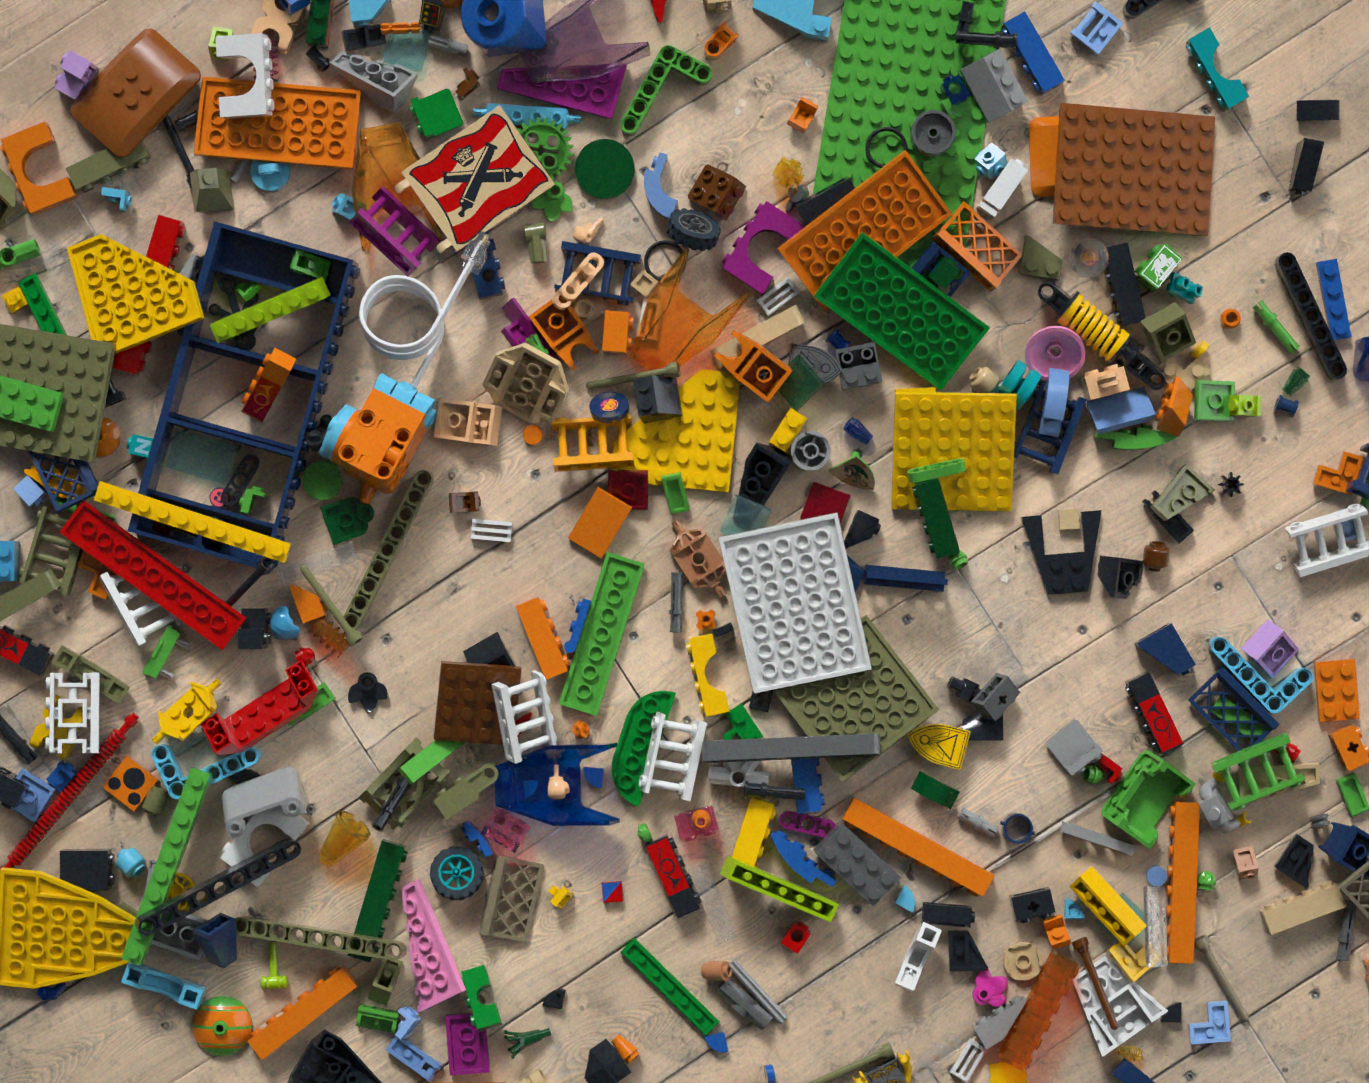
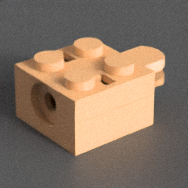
[1080,364,1130,402]

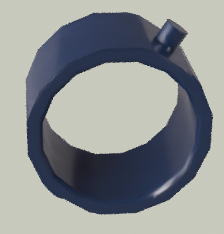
[1000,812,1035,844]

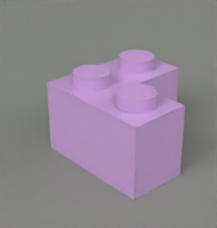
[54,50,99,100]

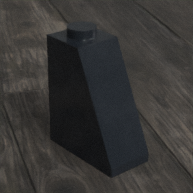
[1288,138,1324,196]

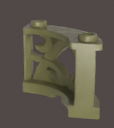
[358,737,450,830]

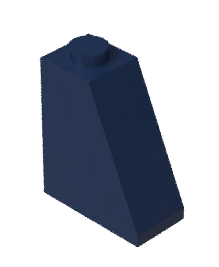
[1135,623,1196,676]
[194,912,237,968]

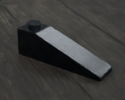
[733,442,793,529]

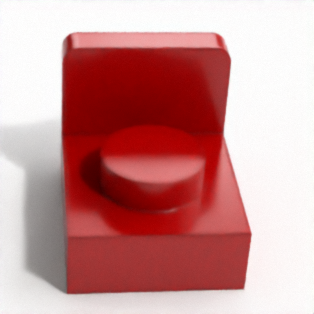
[1098,753,1123,784]

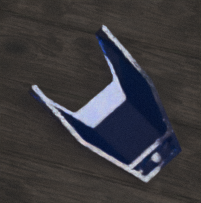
[494,742,620,826]

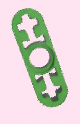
[907,458,966,483]

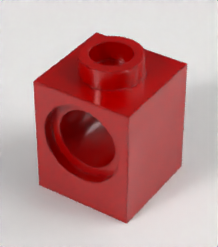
[781,921,811,954]

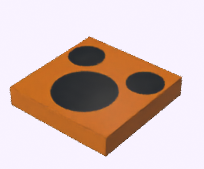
[103,755,159,811]

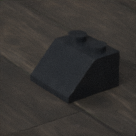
[633,375,682,424]

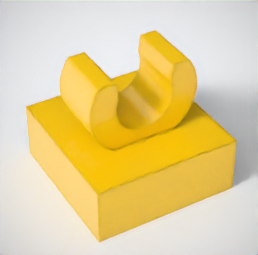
[2,286,28,314]
[548,885,574,909]

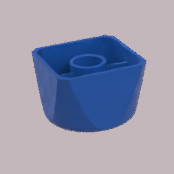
[461,0,547,57]

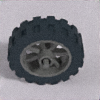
[666,208,721,251]

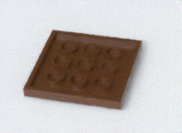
[433,661,522,745]

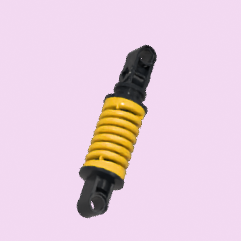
[1038,280,1166,390]

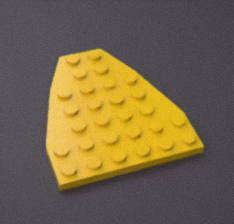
[0,867,136,989]

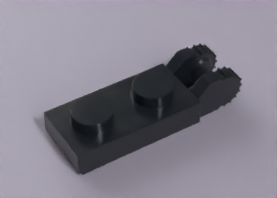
[1142,490,1194,544]

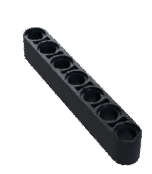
[1275,252,1347,380]

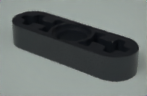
[221,454,260,507]

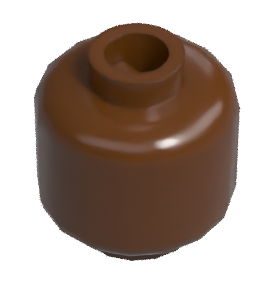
[1143,541,1170,572]

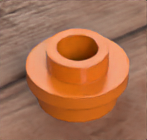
[1220,309,1241,329]

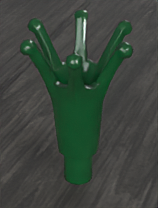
[504,1028,551,1059]

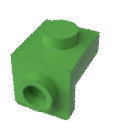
[239,486,268,514]

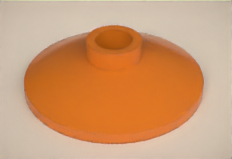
[96,417,121,457]

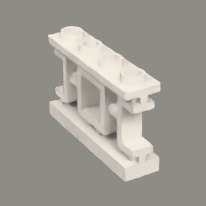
[45,673,100,754]

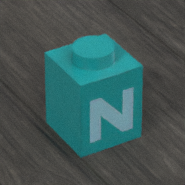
[126,434,153,458]

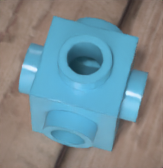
[974,143,1008,180]

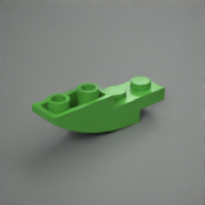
[1093,425,1177,450]

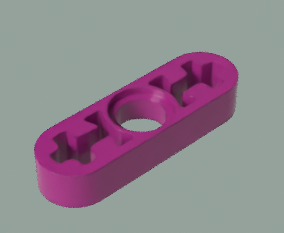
[779,810,836,838]

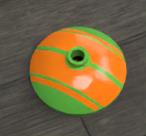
[192,996,253,1056]

